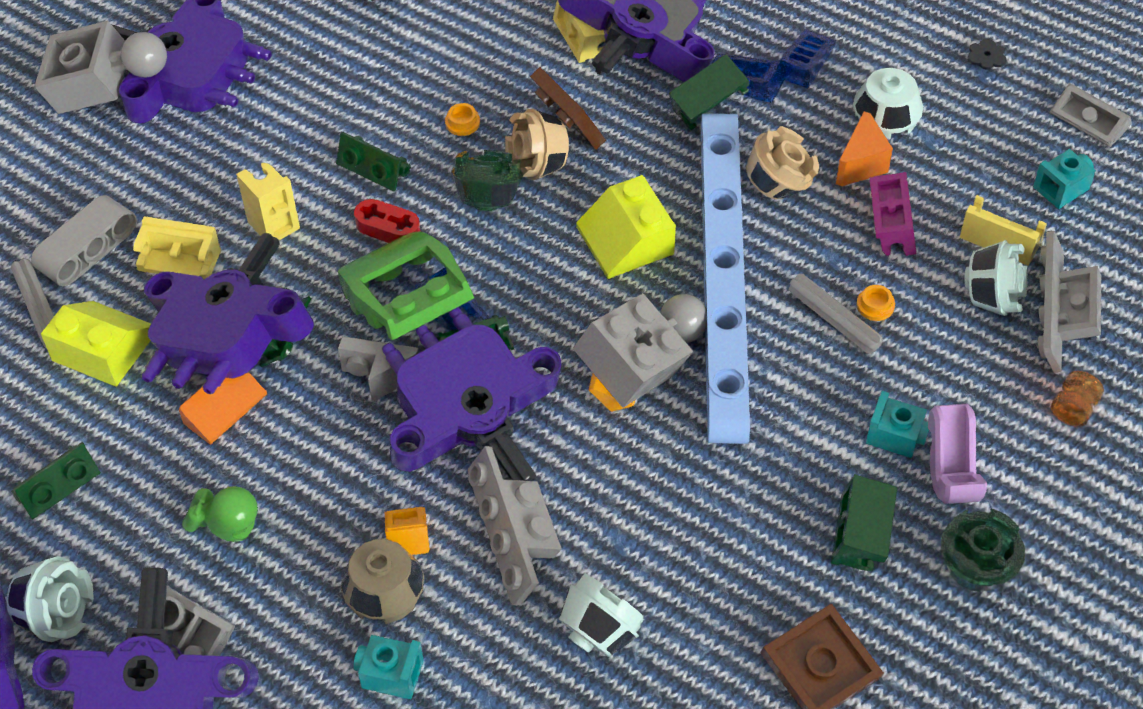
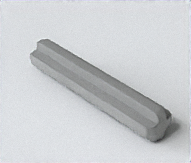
[11,258,54,348]
[789,274,883,354]

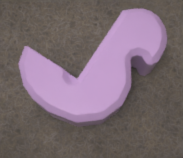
[928,404,987,504]

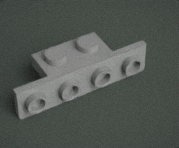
[1038,231,1101,373]
[468,446,561,605]

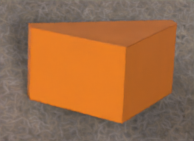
[836,111,893,186]

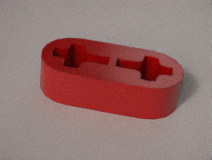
[354,199,421,243]

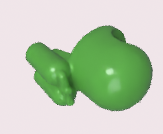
[182,486,258,542]

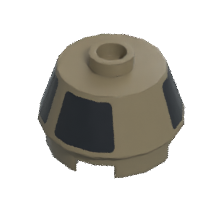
[341,539,424,624]

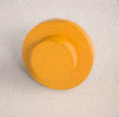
[445,103,480,136]
[856,285,895,321]

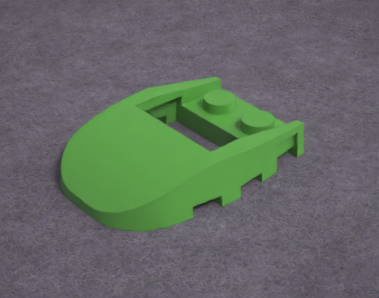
[338,231,474,340]

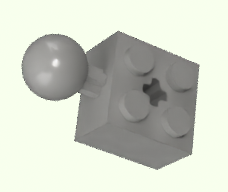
[34,20,167,114]
[573,293,707,408]

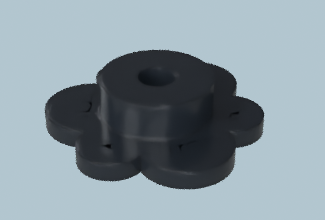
[968,39,1006,70]

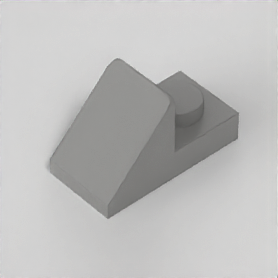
[338,336,418,401]

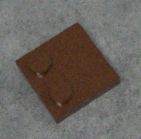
[530,67,606,150]
[760,603,884,709]

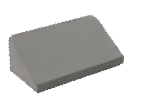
[1050,83,1132,147]

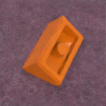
[179,372,267,445]

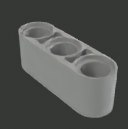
[31,195,137,287]

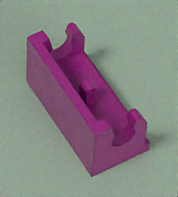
[869,172,917,256]

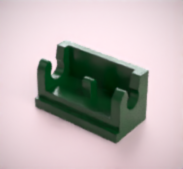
[669,54,749,130]
[831,474,897,571]

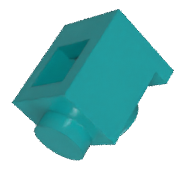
[1033,149,1096,209]
[866,391,929,458]
[354,635,424,700]

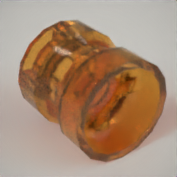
[1051,371,1104,427]

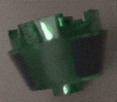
[451,150,524,211]
[941,509,1025,592]

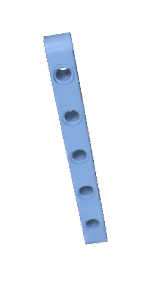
[701,113,750,444]

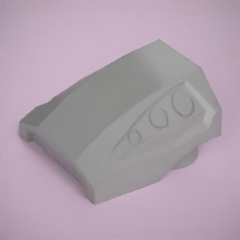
[139,585,235,679]

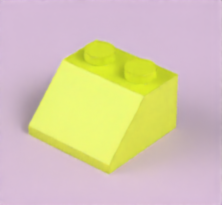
[576,175,676,279]
[41,301,151,387]

